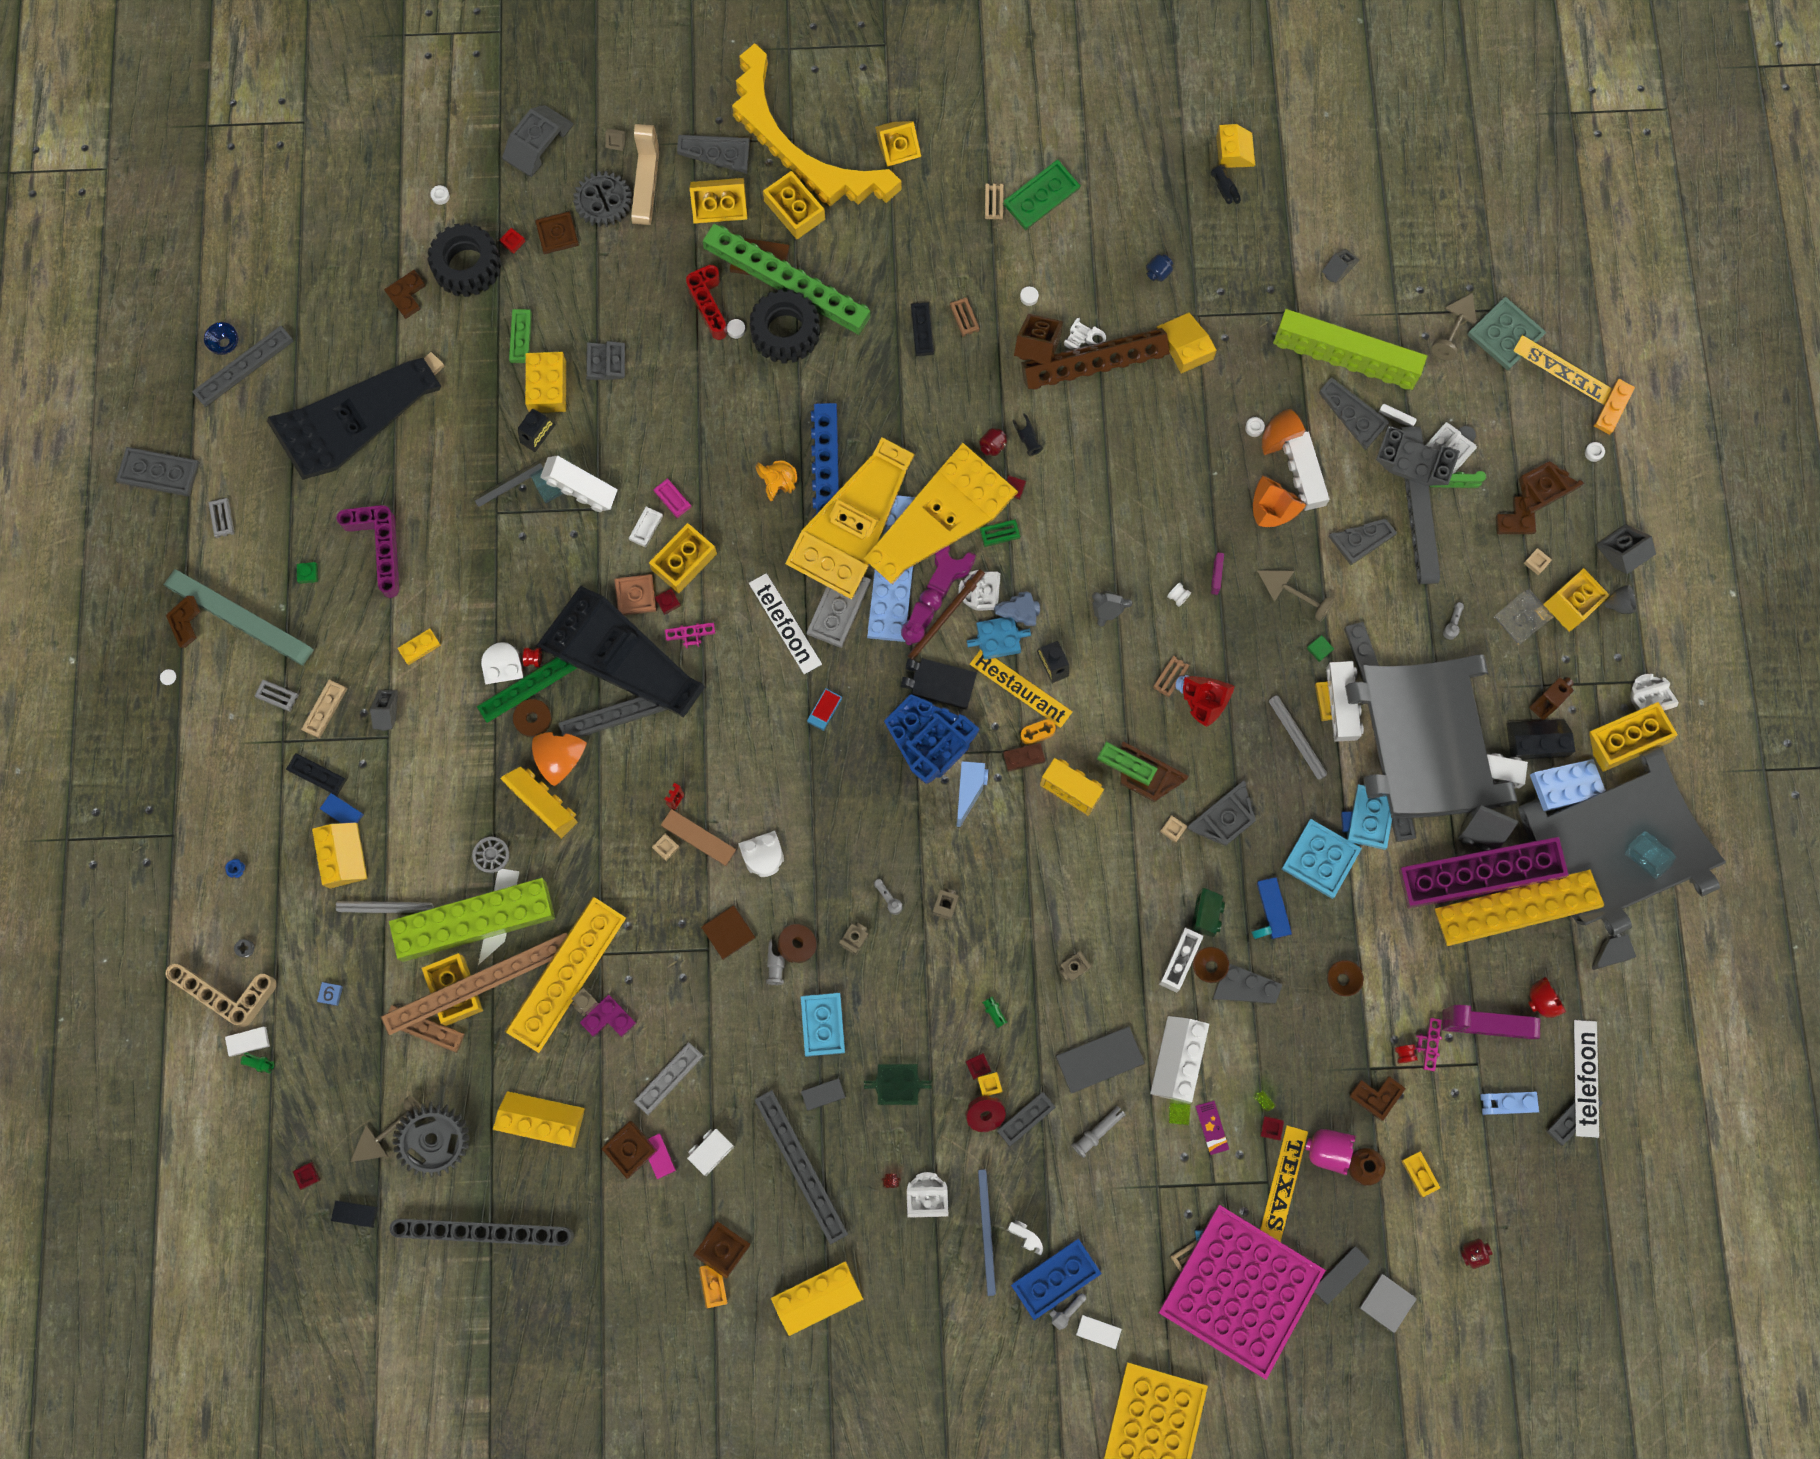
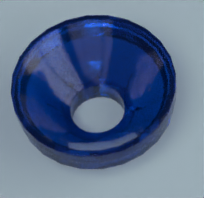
[204,322,239,355]

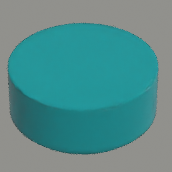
[1251,926,1272,939]

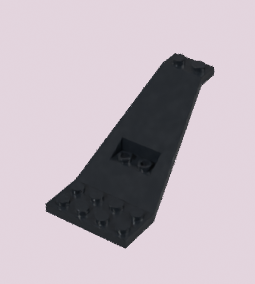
[267,358,441,480]
[536,586,705,718]

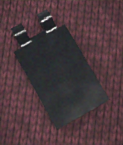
[901,658,977,710]

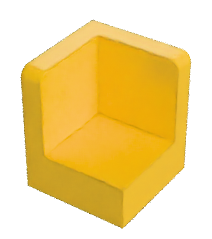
[977,1072,1002,1096]

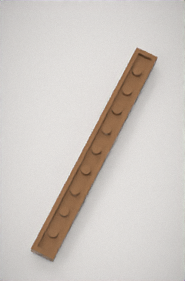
[380,932,567,1035]

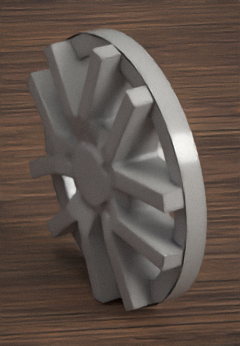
[472,837,509,873]

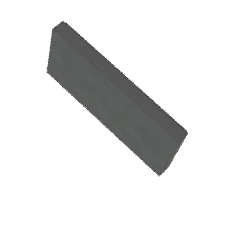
[116,447,200,497]
[473,461,544,507]
[1056,1027,1145,1094]

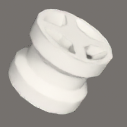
[1167,583,1191,607]

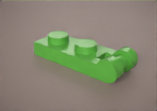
[1430,471,1486,488]

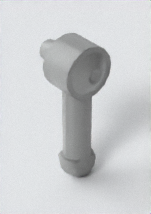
[1443,602,1464,640]
[874,879,902,915]
[1050,1293,1087,1330]

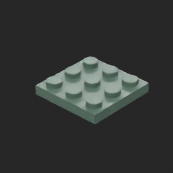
[1467,297,1546,371]

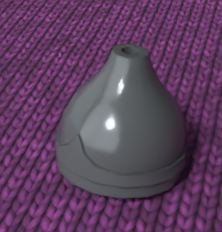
[1604,585,1636,614]

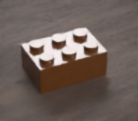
[1014,314,1064,364]

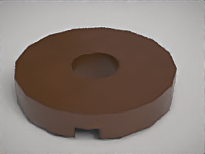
[513,699,552,737]
[777,924,817,963]

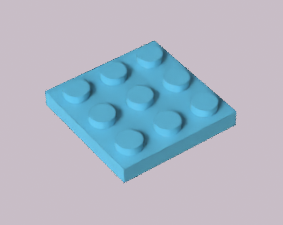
[1282,819,1362,899]

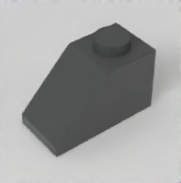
[1322,249,1360,283]
[370,690,398,731]
[1592,933,1636,970]

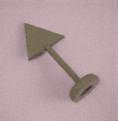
[1431,293,1477,360]
[1257,571,1334,622]
[350,1096,427,1162]

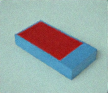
[807,688,842,731]

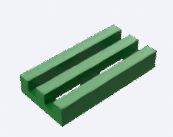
[980,519,1021,547]

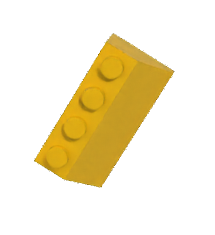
[1589,702,1678,772]
[500,766,578,839]
[493,1091,585,1148]
[771,1261,863,1336]

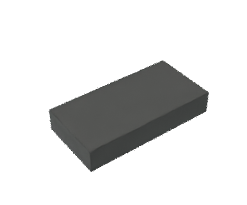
[801,1078,845,1111]

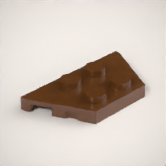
[1519,461,1584,515]
[1120,742,1189,802]

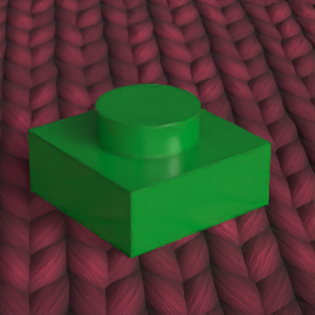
[297,562,318,584]

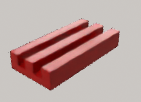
[664,783,684,811]

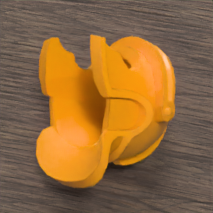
[756,461,797,501]

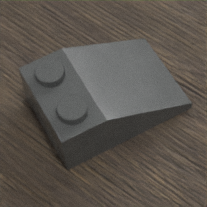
[1458,805,1518,852]

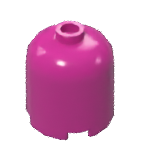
[1305,1129,1356,1175]

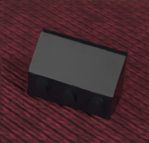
[1506,719,1576,760]

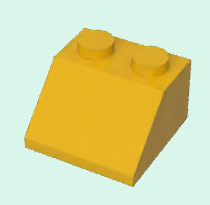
[1216,124,1255,168]

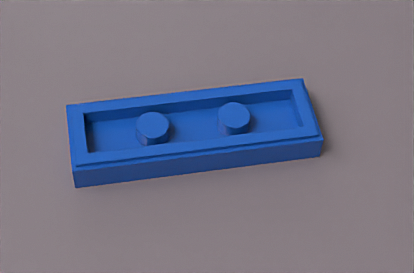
[1257,878,1292,939]

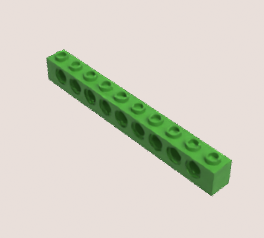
[703,224,870,335]

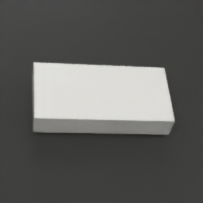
[1378,404,1416,427]
[629,507,663,548]
[225,1027,270,1057]
[1076,1315,1122,1349]

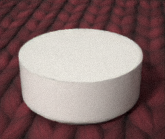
[430,185,450,205]
[1020,286,1039,306]
[727,319,745,339]
[1245,417,1265,437]
[1584,442,1605,462]

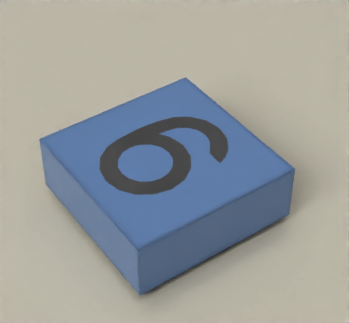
[317,982,343,1006]

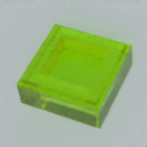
[1255,1090,1276,1112]
[1168,1103,1190,1125]

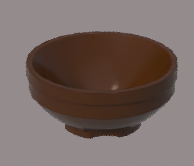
[1193,947,1229,983]
[1327,960,1364,997]
[1348,1148,1386,1186]

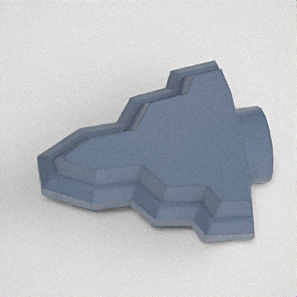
[994,591,1040,626]

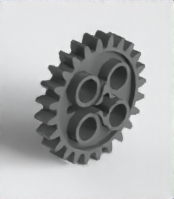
[573,171,632,227]

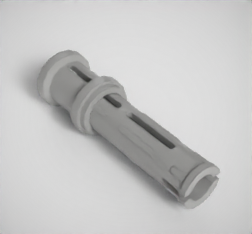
[1071,1106,1126,1158]

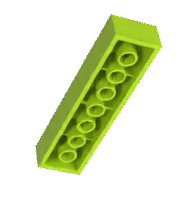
[1273,309,1428,390]
[389,878,555,962]

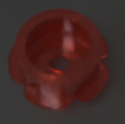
[881,1174,901,1188]

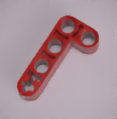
[686,265,727,340]

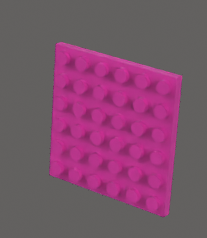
[1158,1205,1326,1380]

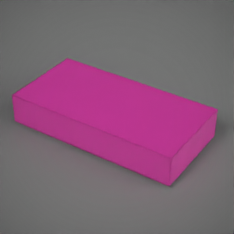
[653,478,691,518]
[648,1133,676,1179]

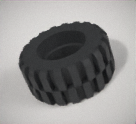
[427,223,501,297]
[749,289,820,363]

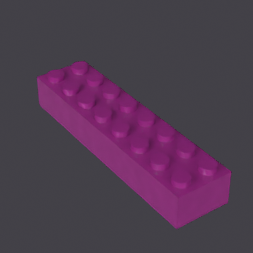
[1399,837,1569,909]

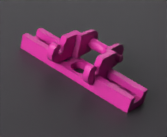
[665,623,716,649]
[1415,1018,1442,1072]

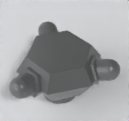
[1092,591,1133,627]

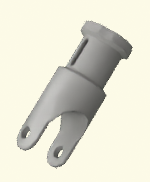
[766,939,785,985]

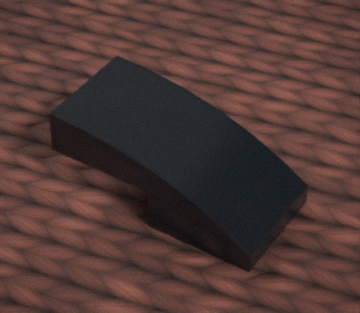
[331,1200,378,1228]

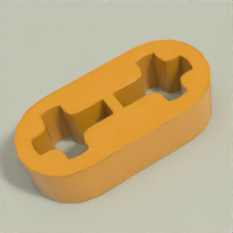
[1020,719,1056,745]

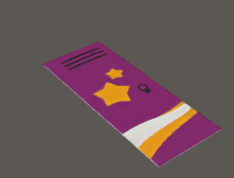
[1195,1101,1229,1155]

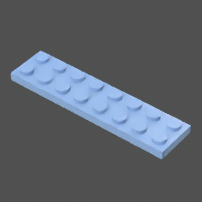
[867,496,916,642]

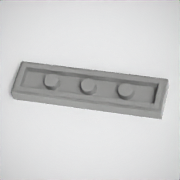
[633,1042,704,1116]

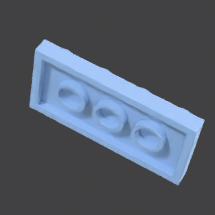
[1530,759,1606,811]

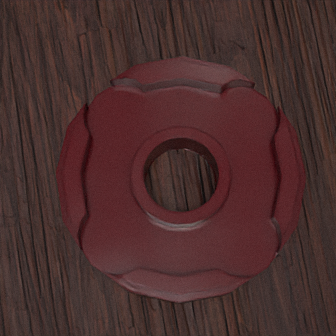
[965,1095,1006,1132]

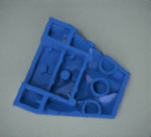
[884,694,979,784]

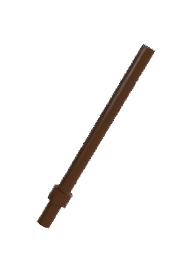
[907,569,985,660]

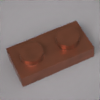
[1003,743,1045,772]

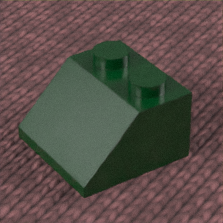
[1191,888,1225,937]

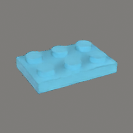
[1347,784,1392,850]
[801,993,845,1057]

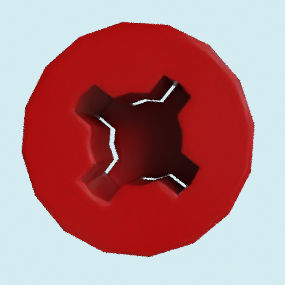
[523,647,542,667]
[1395,1044,1418,1064]

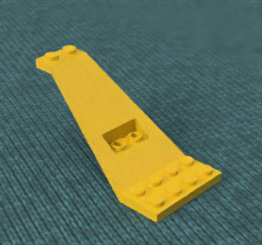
[785,437,915,599]
[864,443,1018,584]

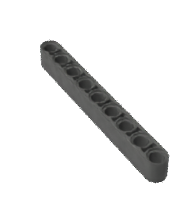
[1400,426,1440,585]
[389,1219,574,1246]

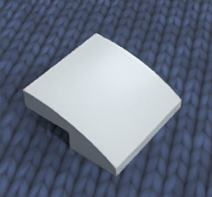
[1425,422,1477,474]

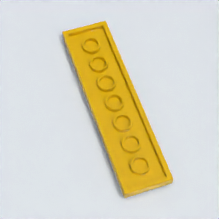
[1435,870,1604,946]
[504,896,626,1053]

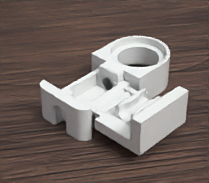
[1064,318,1106,350]

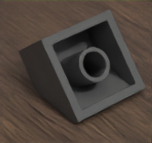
[1597,525,1656,574]

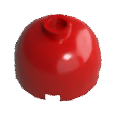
[1528,977,1566,1018]

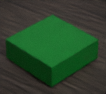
[1307,635,1334,662]

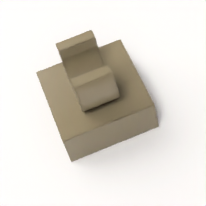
[605,128,625,151]

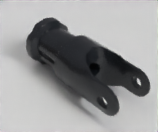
[1211,165,1241,204]
[1013,413,1043,456]

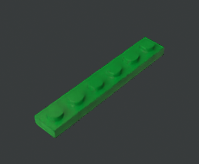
[477,658,577,723]

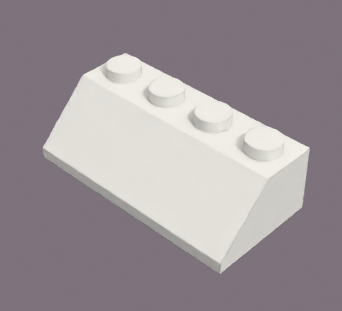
[1150,1016,1209,1104]

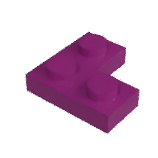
[580,995,637,1037]

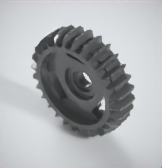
[393,1102,469,1178]

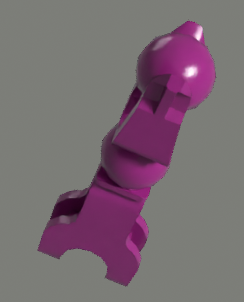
[901,545,976,645]

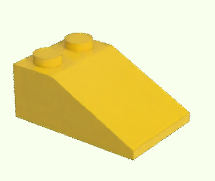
[1157,313,1217,374]
[1543,568,1610,632]

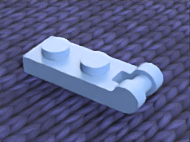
[1480,1092,1539,1115]

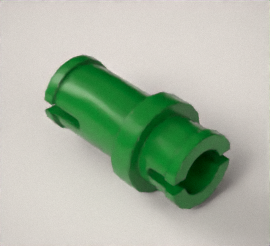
[982,996,1008,1028]
[241,1052,274,1074]

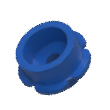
[225,859,245,878]

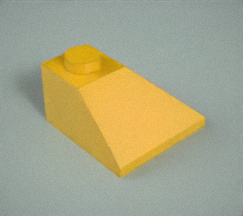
[875,121,921,167]

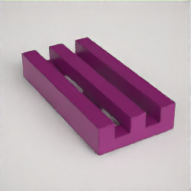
[1211,553,1224,595]

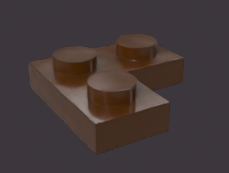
[384,270,425,319]
[1496,497,1536,534]
[166,596,200,648]
[1349,1076,1406,1121]

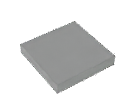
[1359,1274,1417,1333]

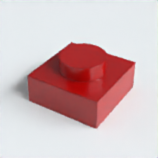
[499,228,526,254]

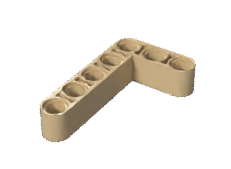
[631,124,659,225]
[166,964,276,1027]

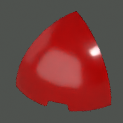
[1183,676,1235,727]

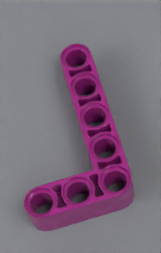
[336,505,399,598]
[1442,1005,1541,1039]

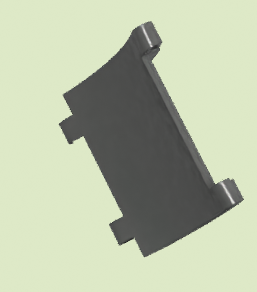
[1345,655,1518,818]
[1518,746,1726,936]

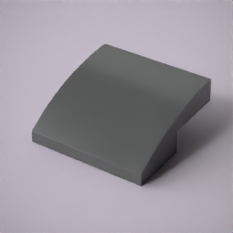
[586,341,625,380]

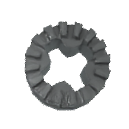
[234,939,255,958]

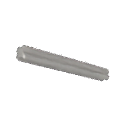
[1269,695,1327,780]
[336,901,434,913]

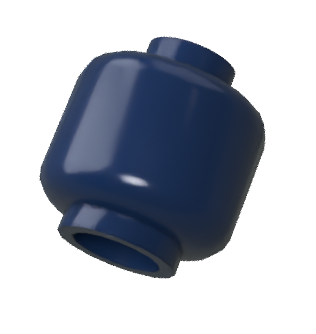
[1146,254,1173,282]

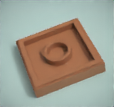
[615,574,656,616]

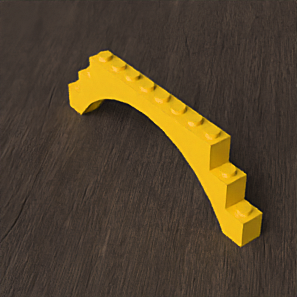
[732,43,902,207]

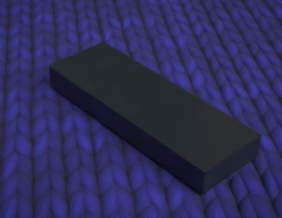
[911,302,934,356]
[286,753,347,796]

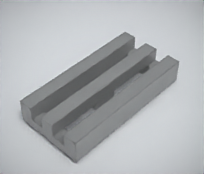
[208,498,235,538]
[255,680,299,712]

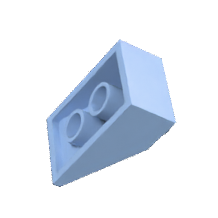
[957,762,988,827]

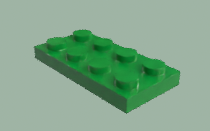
[1003,159,1081,231]

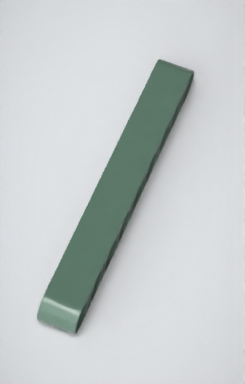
[163,569,314,666]

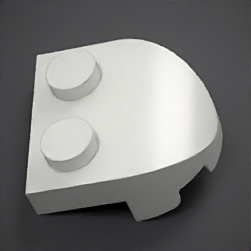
[959,570,1000,611]
[481,642,524,684]
[1630,674,1678,711]
[738,831,784,877]
[907,1172,948,1217]
[1006,1220,1043,1255]

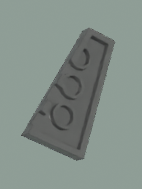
[677,135,750,174]
[1319,377,1389,451]

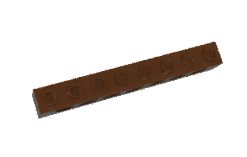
[1021,328,1170,390]

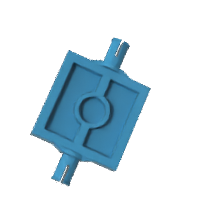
[966,618,1031,660]

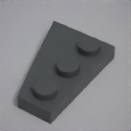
[1328,519,1397,565]
[1212,963,1282,1004]

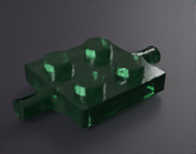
[864,1064,932,1105]

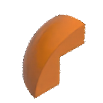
[1262,409,1305,455]
[1253,476,1306,527]
[532,732,587,786]

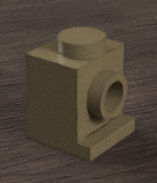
[933,889,959,921]
[839,923,869,956]
[1059,951,1091,983]
[572,988,599,1018]

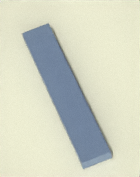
[978,1170,996,1296]

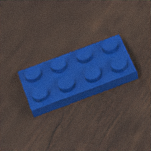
[1011,1239,1102,1320]

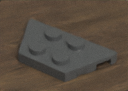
[1187,780,1256,846]

